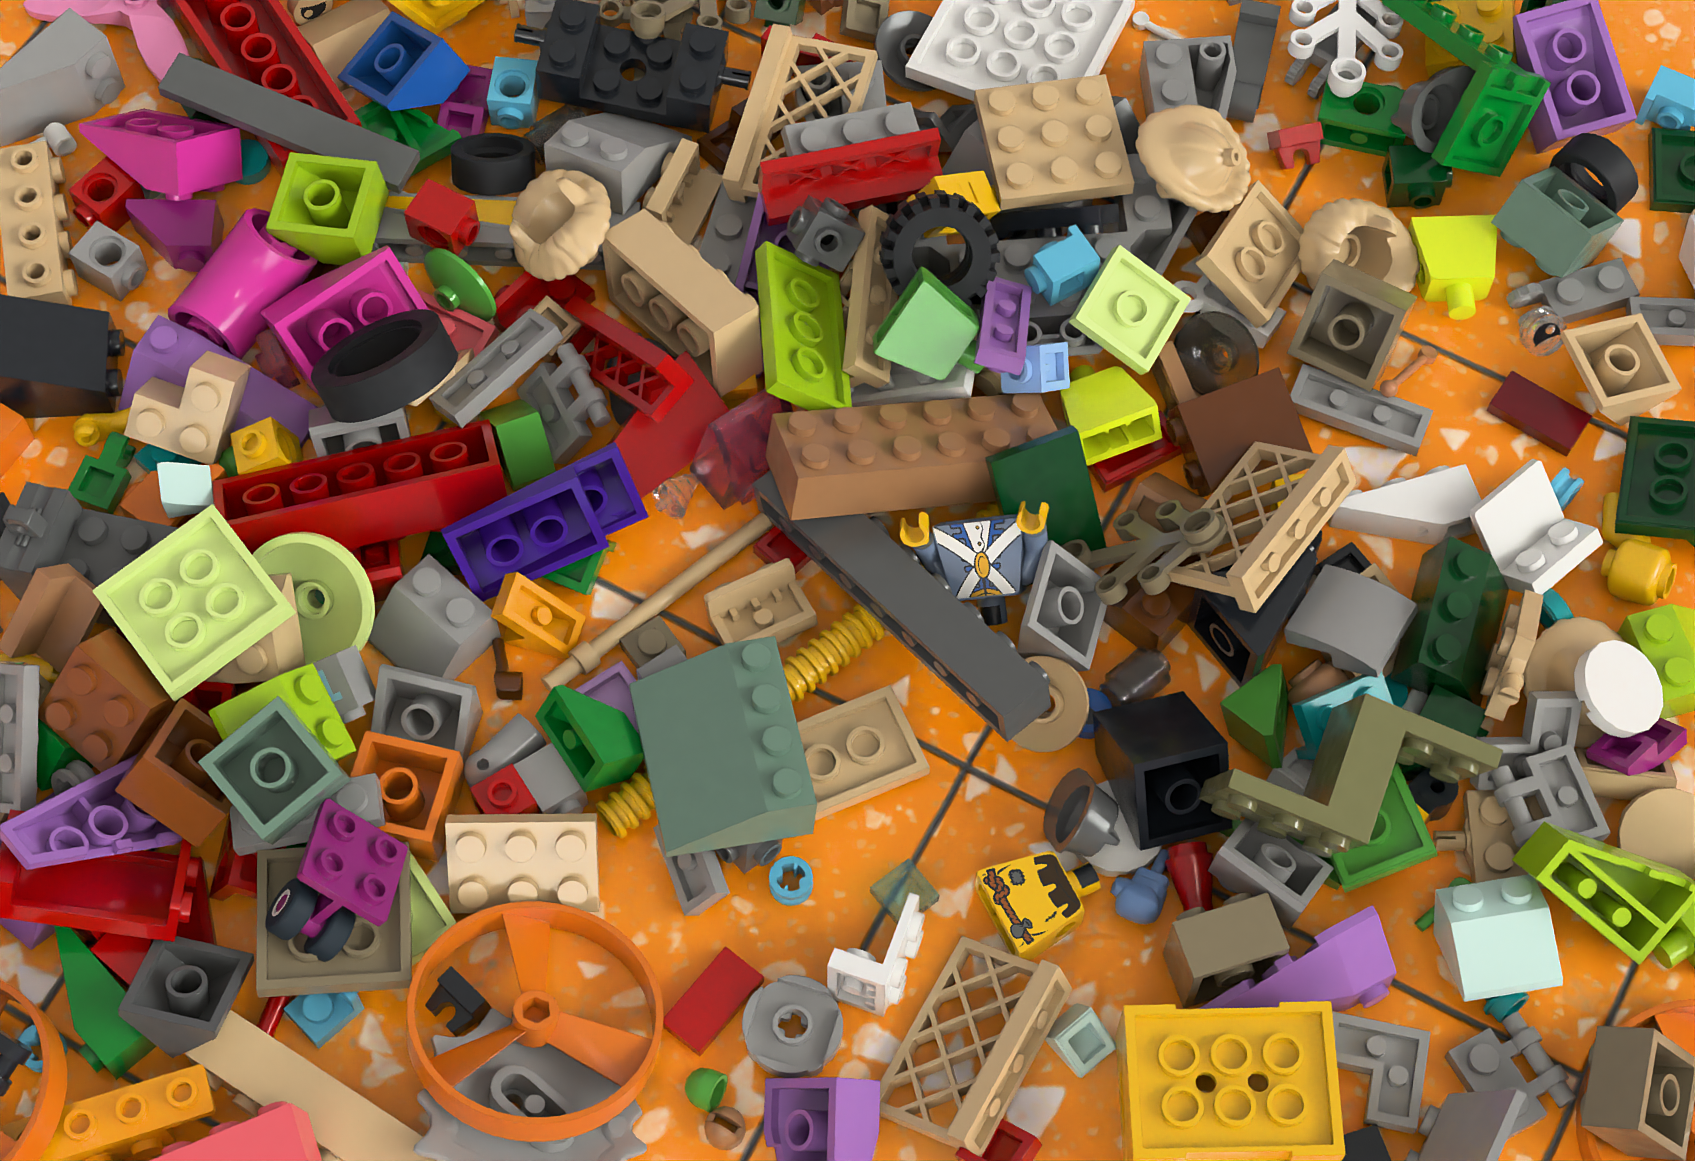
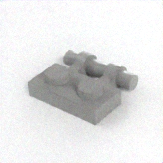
[516,343,611,464]
[1491,744,1611,847]
[1445,1011,1576,1140]

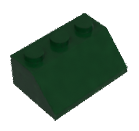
[1391,536,1509,706]

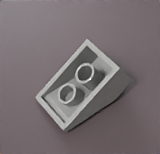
[0,8,126,147]
[544,112,692,215]
[1404,1089,1527,1161]

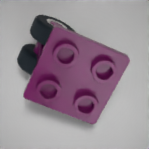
[265,799,408,962]

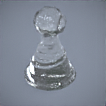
[651,460,714,520]

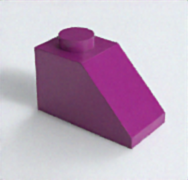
[125,199,224,272]

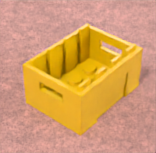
[1115,1001,1345,1161]

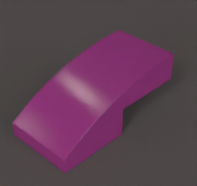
[437,65,493,138]
[1586,717,1687,776]

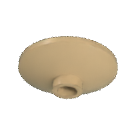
[1012,656,1089,752]

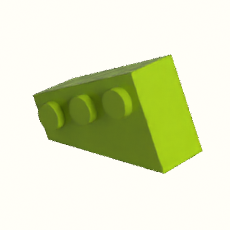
[1512,821,1695,965]

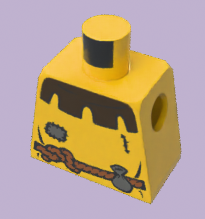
[975,851,1101,961]

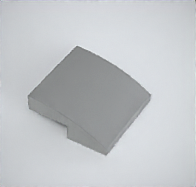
[1284,564,1418,678]

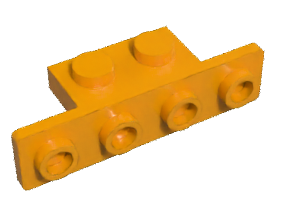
[1,1064,216,1161]

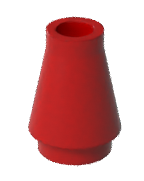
[1165,841,1213,911]

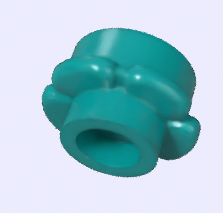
[1483,992,1530,1023]

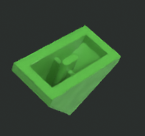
[478,399,556,492]
[1220,664,1289,769]

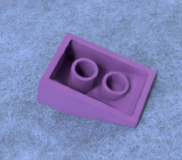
[1513,0,1637,154]

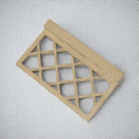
[722,24,878,203]
[793,205,898,410]
[1161,441,1357,613]
[880,936,1072,1157]

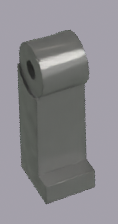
[1226,0,1281,123]

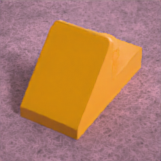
[491,572,586,659]

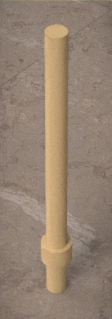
[541,512,773,692]

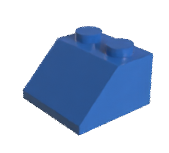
[337,11,471,111]

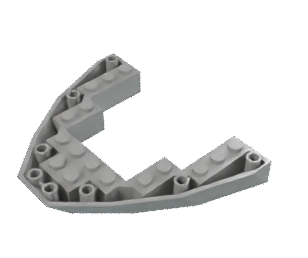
[794,35,1237,356]

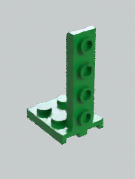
[1381,0,1551,177]

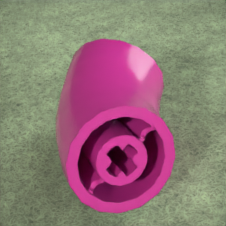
[168,208,318,360]

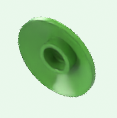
[424,248,496,322]

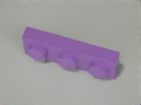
[974,277,1032,376]

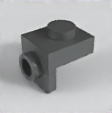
[914,104,978,152]

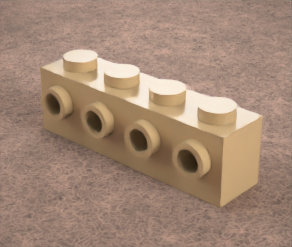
[0,141,78,306]

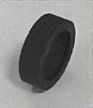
[311,309,458,423]

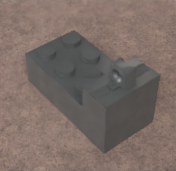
[0,482,178,628]

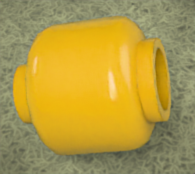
[1601,539,1677,606]

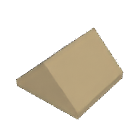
[1560,313,1682,426]

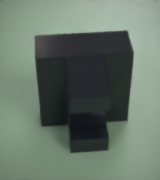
[425,966,493,1037]

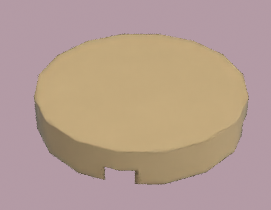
[1617,787,1695,879]

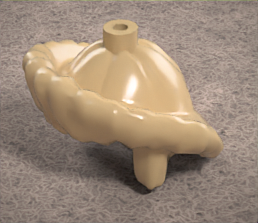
[1135,104,1251,213]
[509,169,611,281]
[1298,198,1420,292]
[1523,616,1626,749]

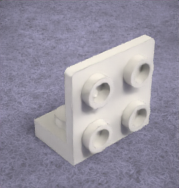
[1469,459,1603,595]
[827,893,925,1017]

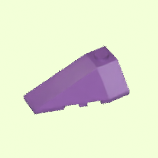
[764,1077,880,1161]

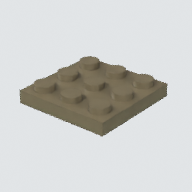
[256,842,412,998]

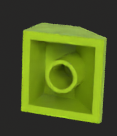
[266,152,389,265]
[1617,604,1695,719]
[208,663,357,762]

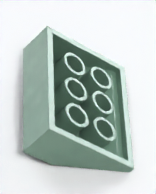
[629,636,817,857]

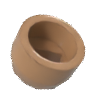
[704,1106,746,1150]

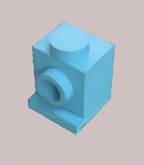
[1635,65,1695,131]
[1024,224,1100,306]

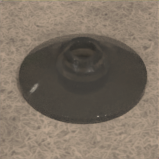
[1176,311,1260,395]

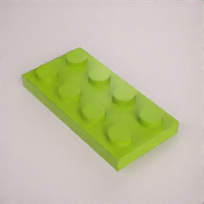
[755,241,852,411]

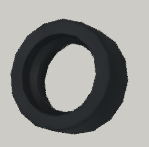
[451,133,536,195]
[1549,133,1639,214]

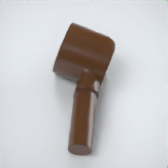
[492,638,523,700]

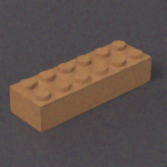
[765,393,1058,520]

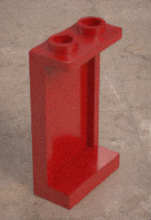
[0,809,200,942]

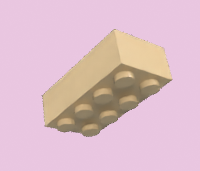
[602,208,763,397]

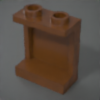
[1166,367,1313,497]

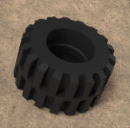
[879,190,1000,306]

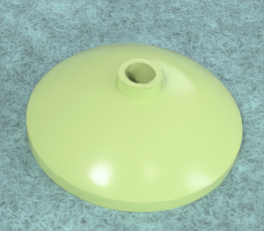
[252,532,375,665]

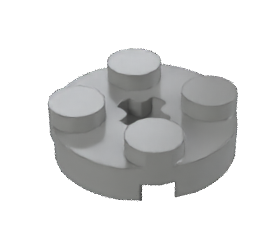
[742,975,843,1078]

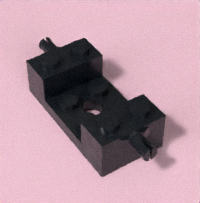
[514,0,752,133]

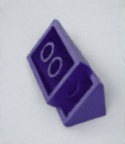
[441,442,649,602]

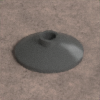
[874,10,937,92]

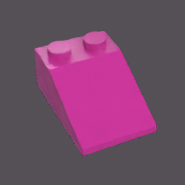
[79,108,243,201]
[260,245,429,396]

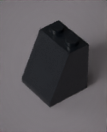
[0,294,125,419]
[1187,543,1318,687]
[1092,691,1233,851]

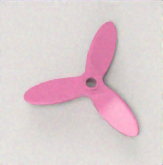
[23,0,189,83]

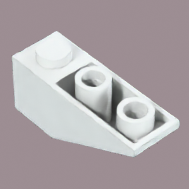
[1327,464,1481,545]

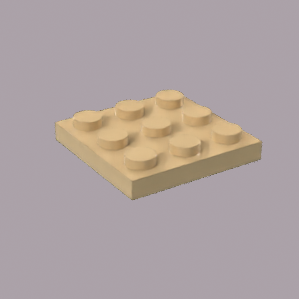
[974,74,1135,210]

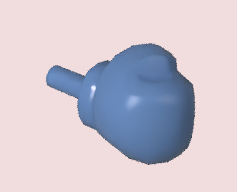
[1110,849,1170,924]

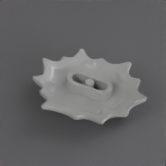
[413,998,647,1161]

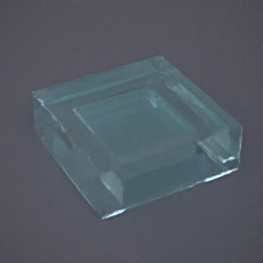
[870,858,940,925]

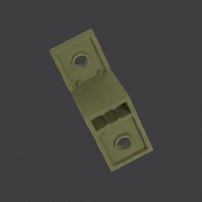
[1199,693,1503,857]

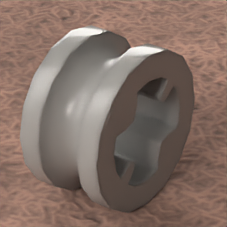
[51,760,96,796]

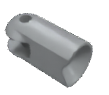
[463,713,546,787]

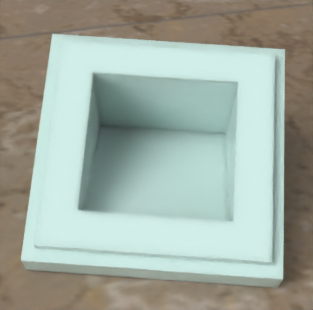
[157,462,214,518]
[1045,1003,1116,1078]

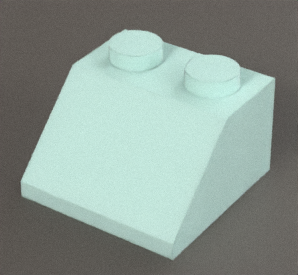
[1433,874,1563,1002]

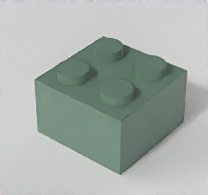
[1491,166,1624,278]
[198,696,351,845]

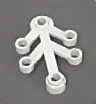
[1287,0,1404,98]

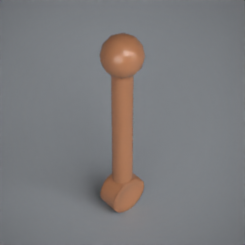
[1380,345,1438,398]

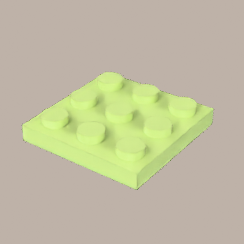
[92,504,296,702]

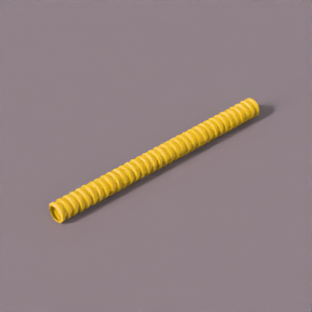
[595,501,1000,838]

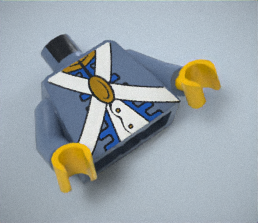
[900,501,1049,626]

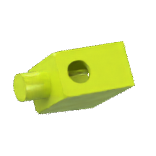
[1408,215,1497,320]
[1059,365,1162,466]

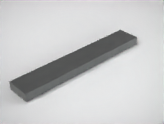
[158,52,420,194]

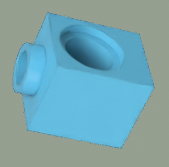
[487,56,540,129]

